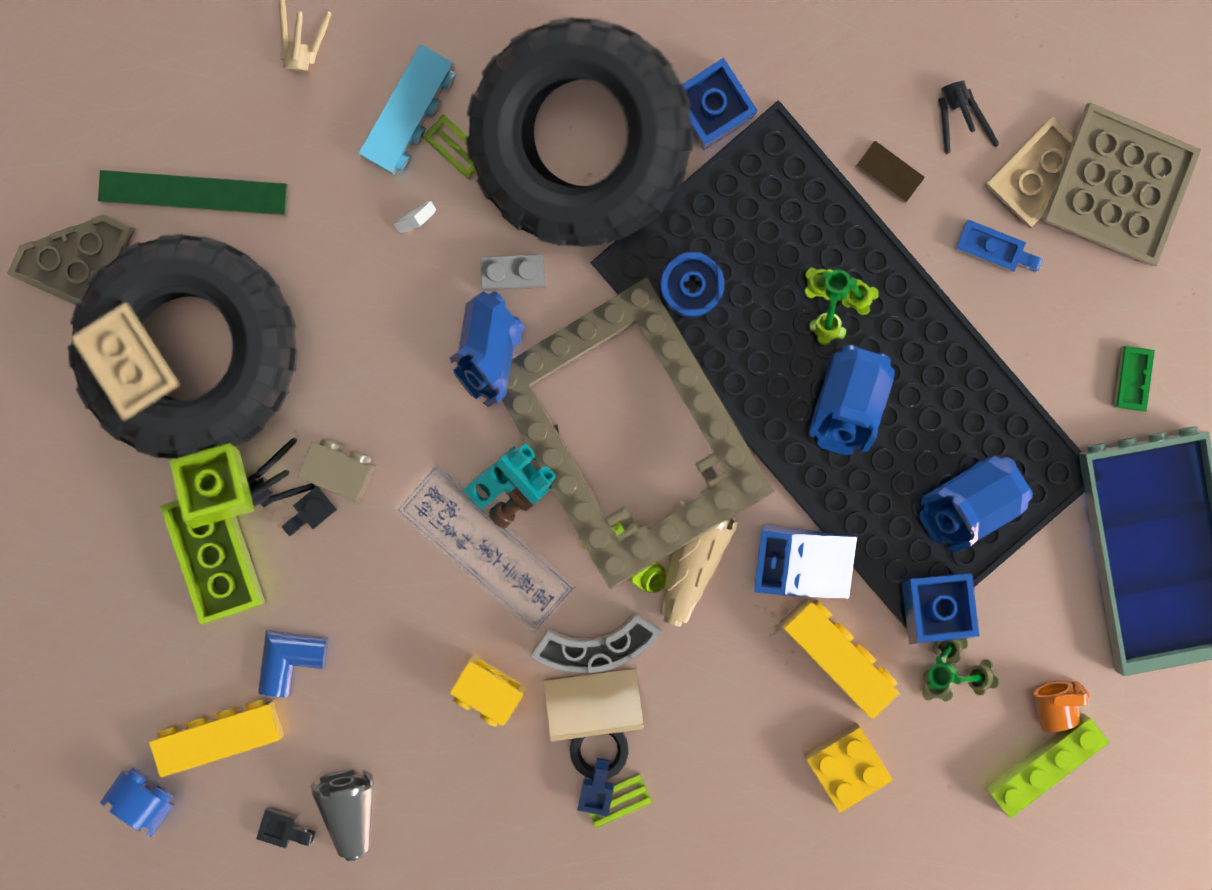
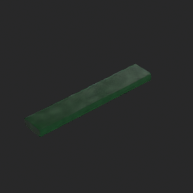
[98,170,288,216]

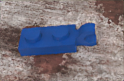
[955,219,1043,272]

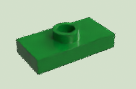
[1113,346,1155,412]

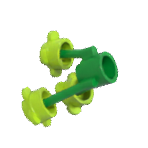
[804,268,879,345]

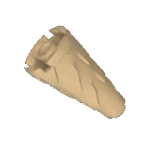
[660,501,738,626]

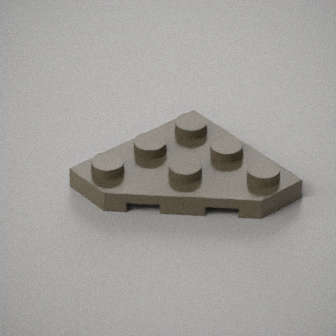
[7,214,134,305]

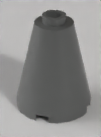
[311,770,374,861]

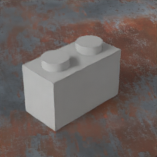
[480,254,546,291]

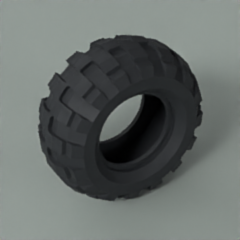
[465,17,694,247]
[68,234,298,459]

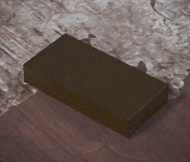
[855,140,925,203]

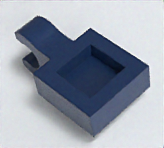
[577,758,614,816]

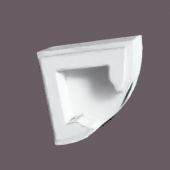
[394,201,436,233]

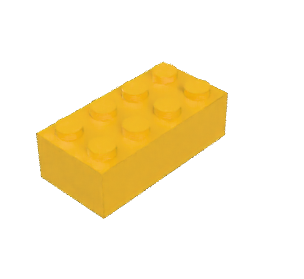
[779,598,900,720]

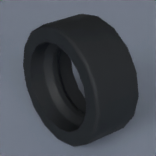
[570,732,629,780]

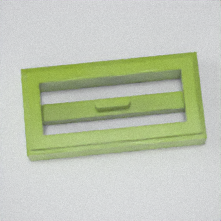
[422,114,476,180]
[589,773,652,828]

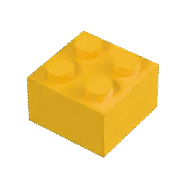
[450,655,526,727]
[804,723,893,813]

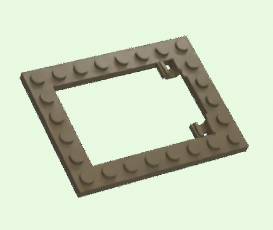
[501,277,775,589]

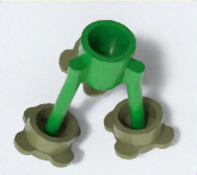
[922,639,1000,702]

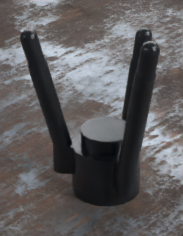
[938,81,999,154]
[247,438,315,507]

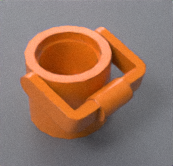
[1033,681,1090,732]

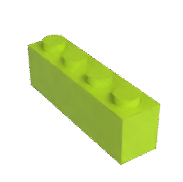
[985,713,1110,819]

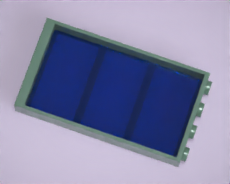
[1078,426,1212,676]

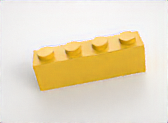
[149,698,284,778]

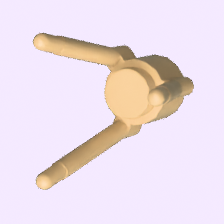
[279,0,332,71]

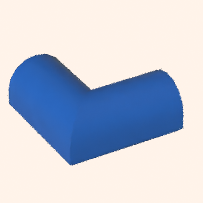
[258,630,328,697]

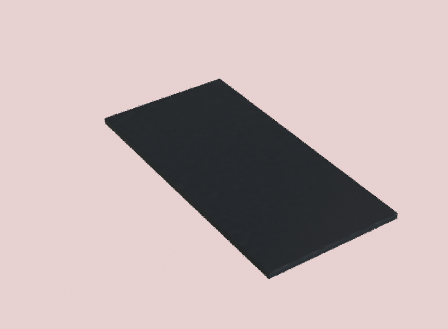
[590,100,1103,630]

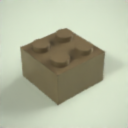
[297,438,376,502]

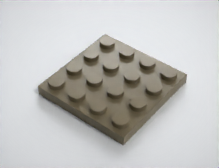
[1042,103,1201,266]

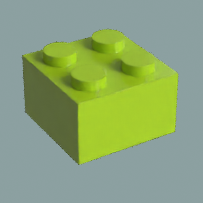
[169,443,254,528]

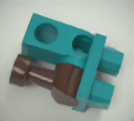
[463,444,556,528]

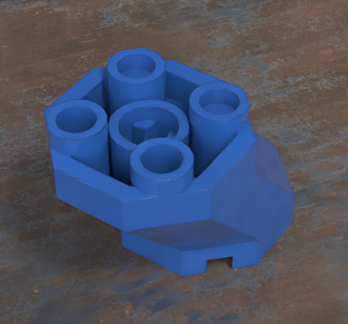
[450,291,525,407]
[809,345,895,455]
[920,456,1033,552]

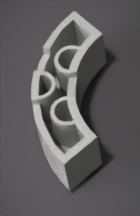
[531,611,662,673]

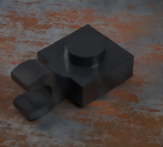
[282,486,338,536]
[256,808,316,849]

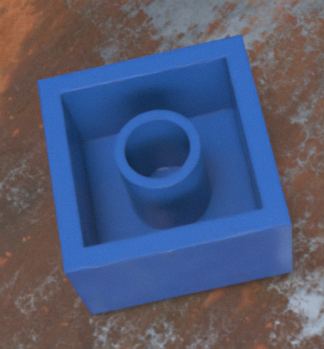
[682,58,758,149]
[902,573,980,645]

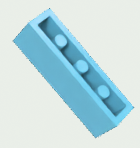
[358,44,456,175]

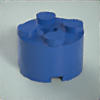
[660,252,725,318]
[100,767,174,837]

